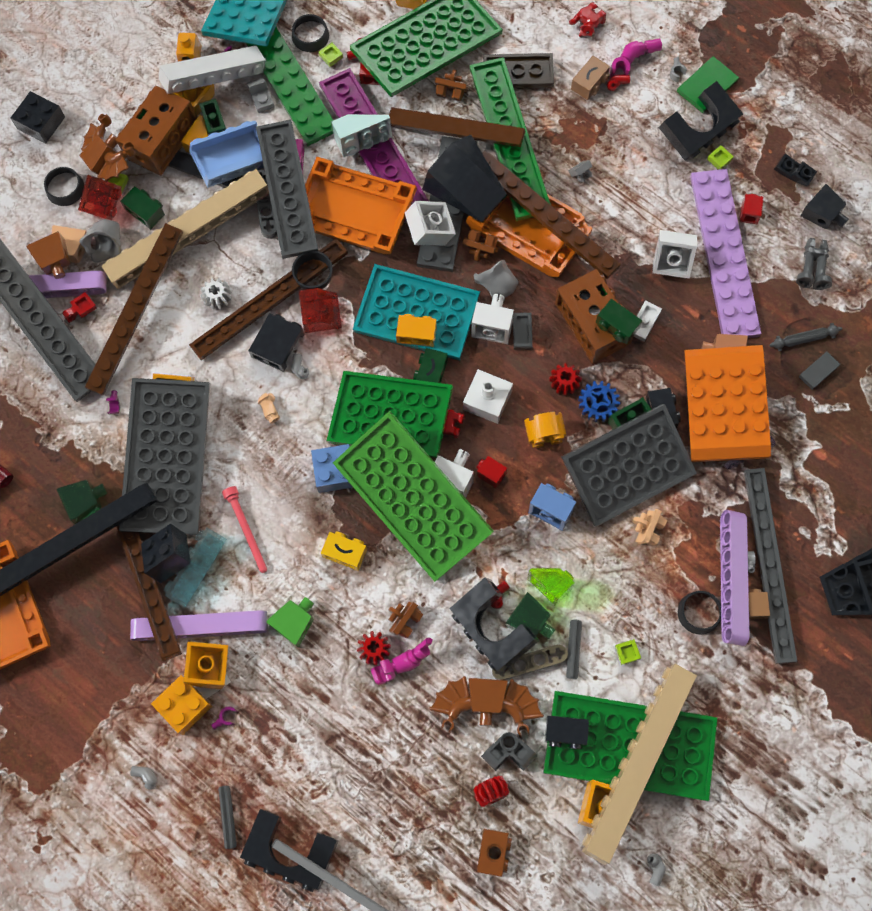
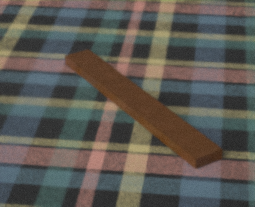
[389,107,526,148]
[116,525,182,662]

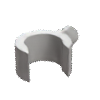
[670,57,687,82]
[748,551,755,573]

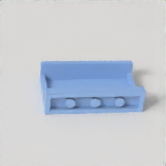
[189,121,264,188]

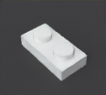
[634,300,662,342]

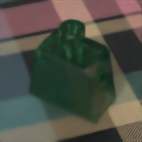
[57,480,108,524]
[505,592,555,639]

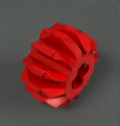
[549,363,582,396]
[357,631,391,666]
[473,776,510,807]

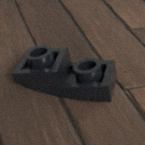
[774,153,817,186]

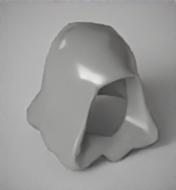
[79,219,121,263]
[474,260,519,299]

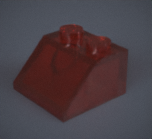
[78,175,122,220]
[299,288,342,333]

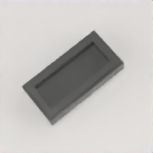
[513,313,533,350]
[799,351,840,390]

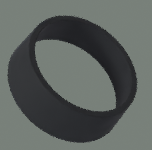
[292,14,329,52]
[44,167,85,206]
[292,251,332,291]
[678,591,721,635]

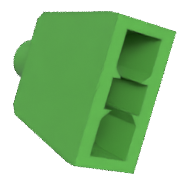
[266,597,314,647]

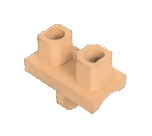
[632,509,667,546]

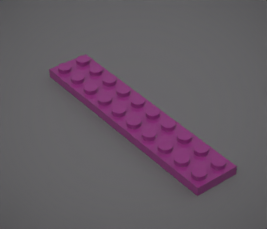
[319,68,429,222]

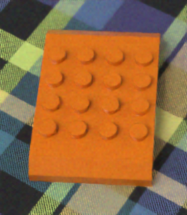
[305,157,417,254]
[684,345,771,462]
[0,540,51,670]

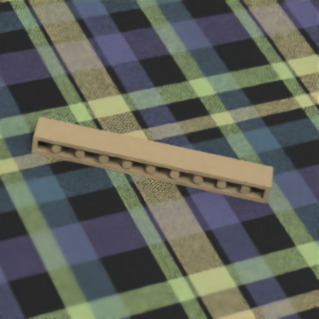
[102,169,269,289]
[582,664,697,865]

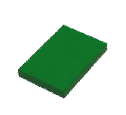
[677,56,739,113]

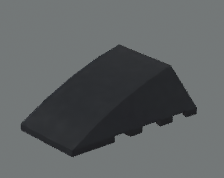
[422,135,507,223]
[819,548,872,616]

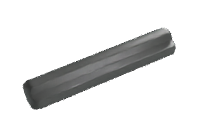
[566,619,582,679]
[218,786,237,849]

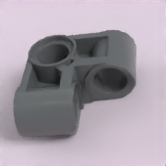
[481,732,537,771]

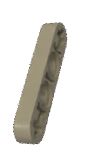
[492,645,568,680]

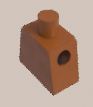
[26,231,70,279]

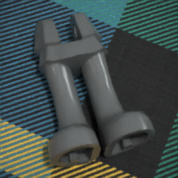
[796,238,832,290]

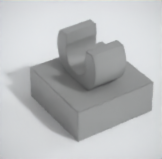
[568,160,592,183]

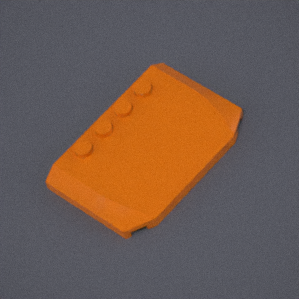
[466,194,592,277]

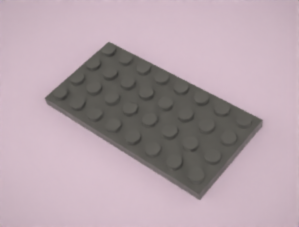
[119,378,210,535]

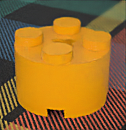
[524,412,567,448]

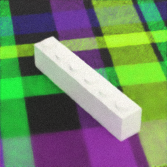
[159,46,266,94]

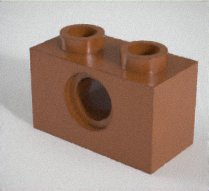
[477,829,512,877]

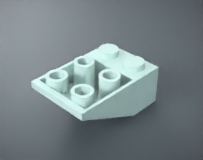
[331,114,392,157]

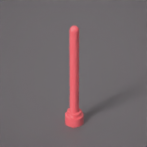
[222,486,267,573]

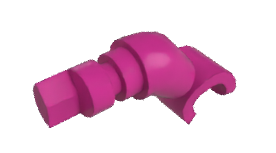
[609,38,662,77]
[371,637,433,685]

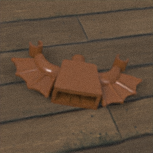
[79,114,135,181]
[429,676,544,739]

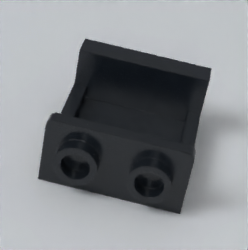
[248,313,304,372]

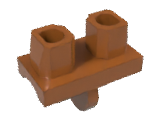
[435,70,468,101]
[463,229,499,262]
[388,602,423,638]

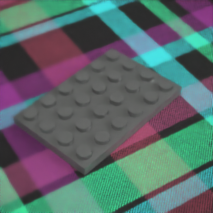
[561,404,697,526]

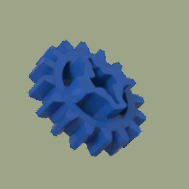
[578,381,620,422]

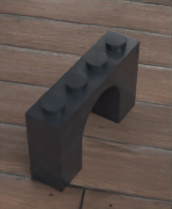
[659,81,743,161]
[449,577,539,672]
[240,809,339,892]

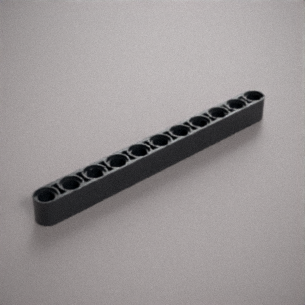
[0,483,158,596]

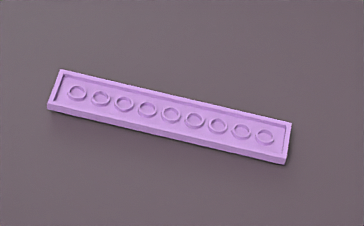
[690,169,761,338]

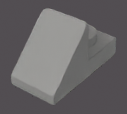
[247,77,274,113]

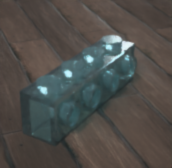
[164,527,227,608]

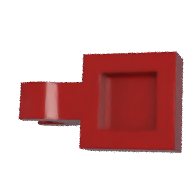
[62,292,97,323]

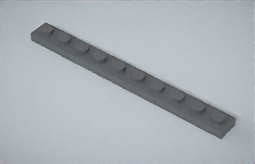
[744,468,797,664]

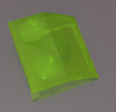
[527,568,575,607]

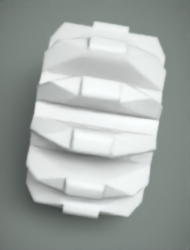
[200,278,232,310]

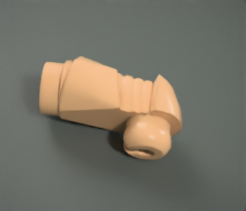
[258,393,280,424]

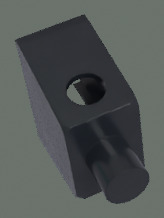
[801,184,849,229]

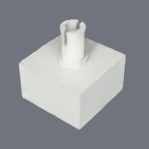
[405,201,456,246]
[653,230,697,278]
[472,294,514,345]
[463,370,513,424]
[435,449,474,498]

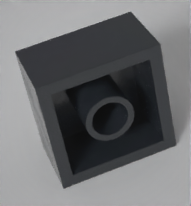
[10,91,65,144]
[141,523,191,583]

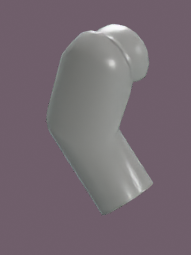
[291,354,309,379]
[130,766,157,790]
[647,853,666,887]

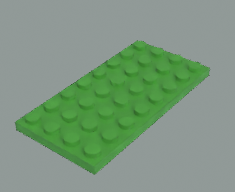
[333,411,494,582]

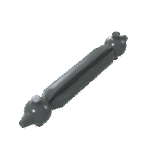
[770,323,842,351]

